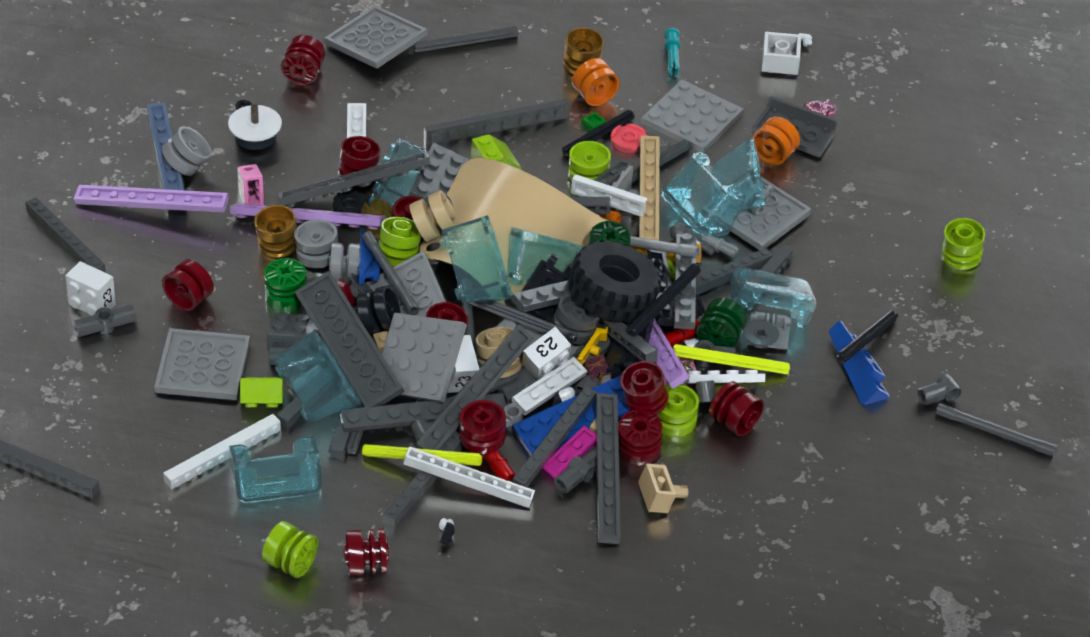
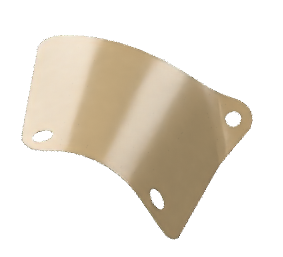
[419,158,608,305]

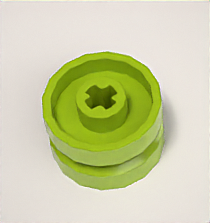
[568,141,611,182]
[657,384,699,437]

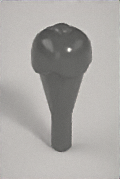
[670,222,715,256]

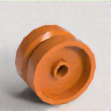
[572,58,620,106]
[751,116,800,165]

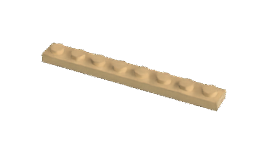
[639,136,660,241]

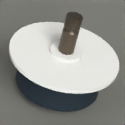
[228,104,282,150]

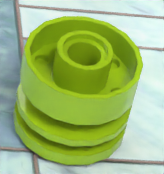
[378,217,421,266]
[941,218,985,270]
[262,521,319,578]

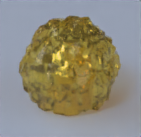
[361,198,392,229]

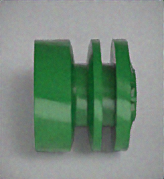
[264,258,307,312]

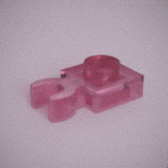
[804,99,837,116]
[585,354,608,378]

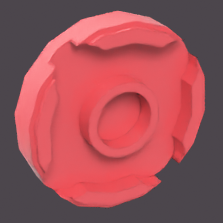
[610,124,648,153]

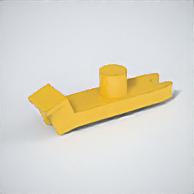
[577,327,608,365]

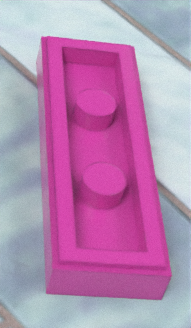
[541,425,596,480]

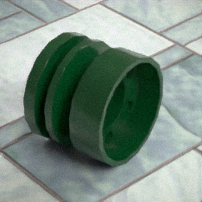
[588,221,631,247]
[696,298,748,348]

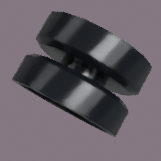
[357,285,401,335]

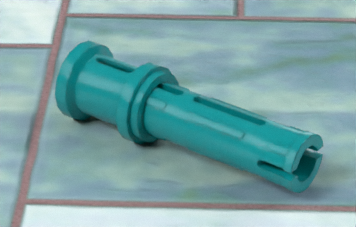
[664,28,681,75]

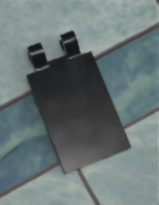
[521,253,572,322]
[605,319,654,379]

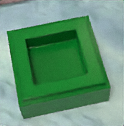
[581,112,607,131]

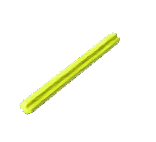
[673,344,790,375]
[362,444,482,466]

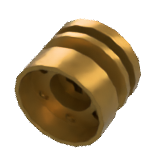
[563,27,604,74]
[254,205,297,258]

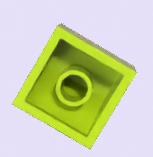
[471,134,521,170]
[240,377,284,407]

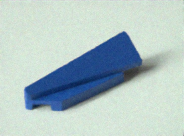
[359,228,380,284]
[829,320,890,405]

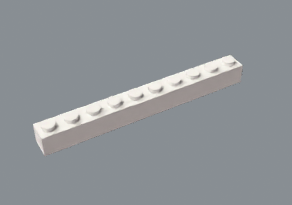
[163,414,281,490]
[403,447,535,508]

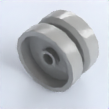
[162,126,212,176]
[294,219,339,268]
[329,243,360,285]

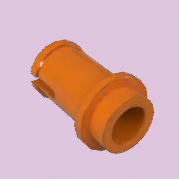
[597,210,622,223]

